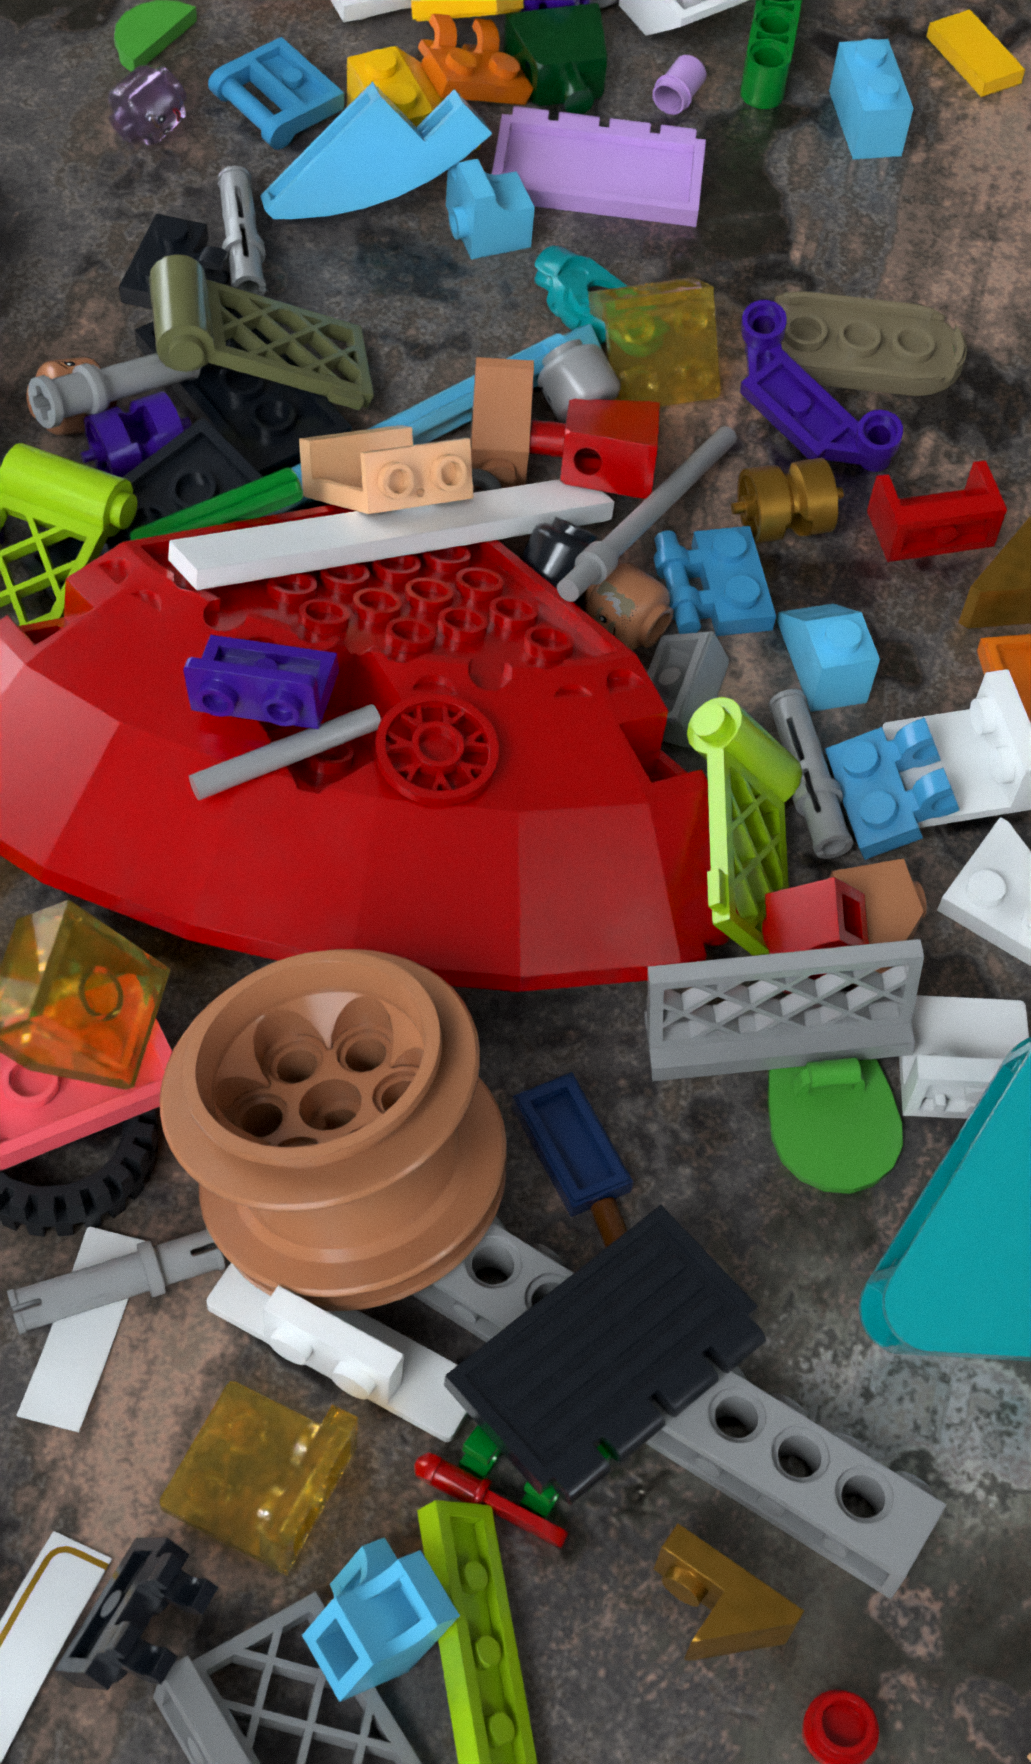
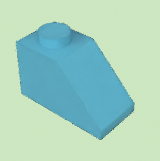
[776,603,880,712]

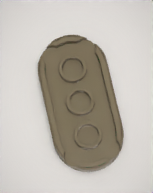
[774,291,967,396]

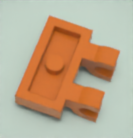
[418,13,534,105]

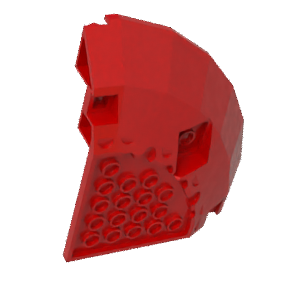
[0,505,739,992]

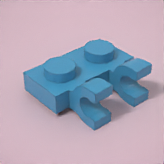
[825,717,960,860]

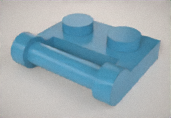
[208,37,344,150]

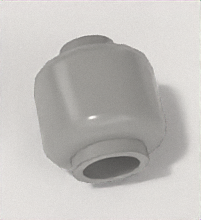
[538,339,621,423]

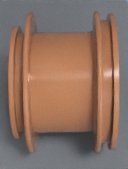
[160,949,507,1311]

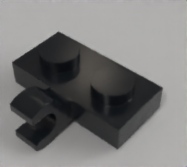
[119,213,230,309]

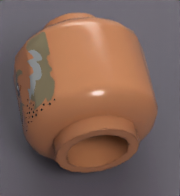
[585,562,673,650]

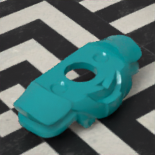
[534,245,670,357]

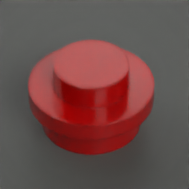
[802,1689,879,1764]

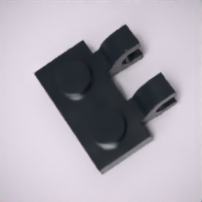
[54,1537,218,1690]

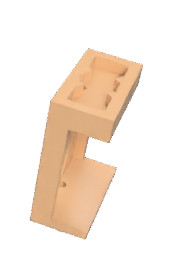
[299,425,473,514]

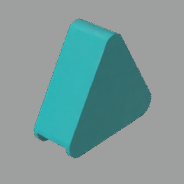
[859,1037,1031,1362]

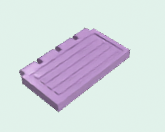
[492,106,706,227]

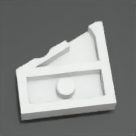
[937,817,1031,966]

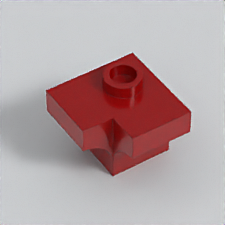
[762,877,869,995]

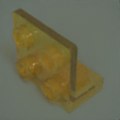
[588,277,721,406]
[159,1381,358,1575]

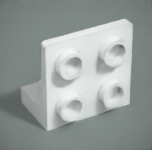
[882,669,1031,828]
[899,995,1029,1119]

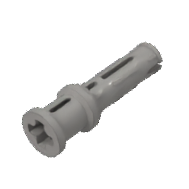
[28,353,201,429]

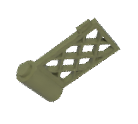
[149,254,374,411]

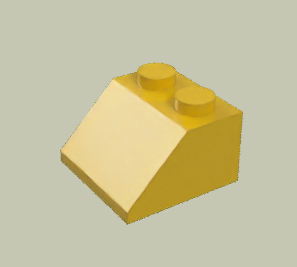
[347,46,481,152]

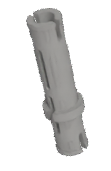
[218,165,266,296]
[768,689,853,859]
[7,1227,226,1335]

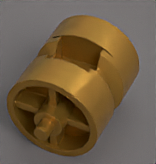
[731,458,844,544]

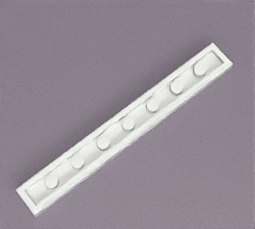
[168,479,615,590]

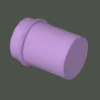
[652,55,707,115]

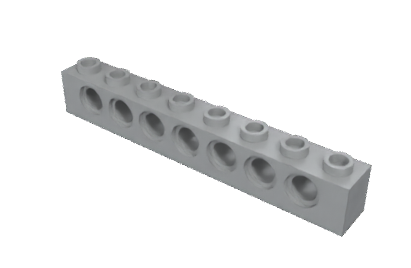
[412,1216,947,1599]

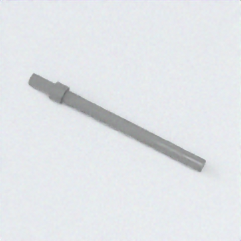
[557,426,737,602]

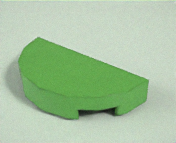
[114,0,197,75]

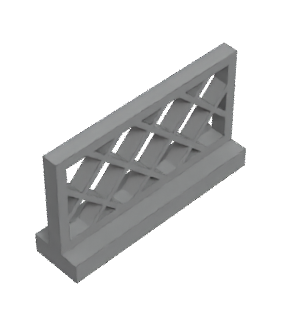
[644,939,924,1082]
[153,1592,422,1764]

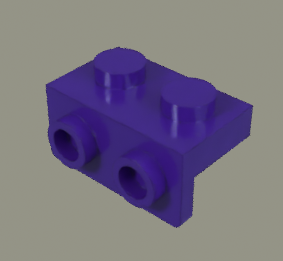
[183,635,339,729]

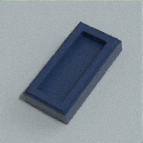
[511,1072,633,1217]

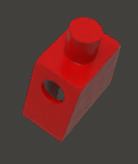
[529,399,660,499]

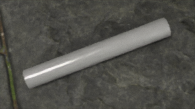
[189,704,381,800]

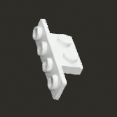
[207,1263,468,1442]

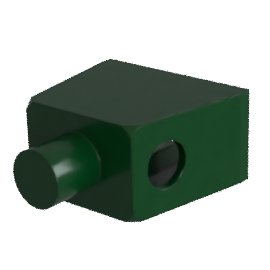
[503,3,607,114]

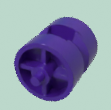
[80,391,192,477]

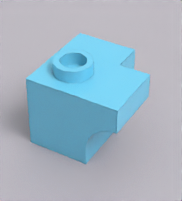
[446,159,535,260]
[302,1537,460,1702]

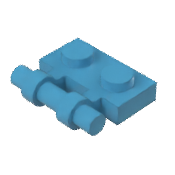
[653,526,776,636]

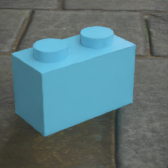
[829,39,913,160]

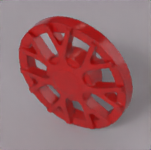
[374,693,499,806]

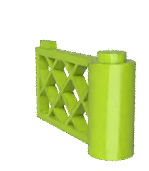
[0,443,138,626]
[687,697,802,956]

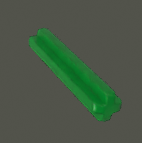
[130,468,303,540]

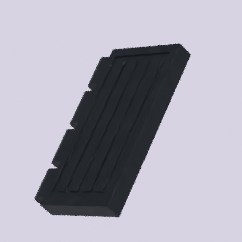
[444,1205,766,1505]

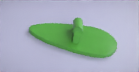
[767,995,903,1194]

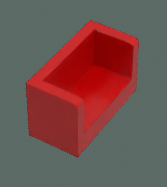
[867,460,1007,562]

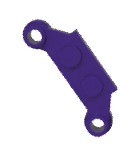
[740,300,903,472]

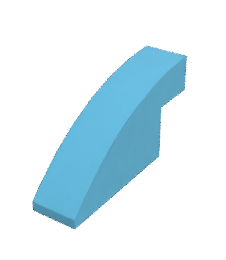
[260,82,492,219]

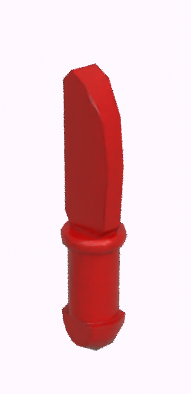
[414,1452,568,1548]

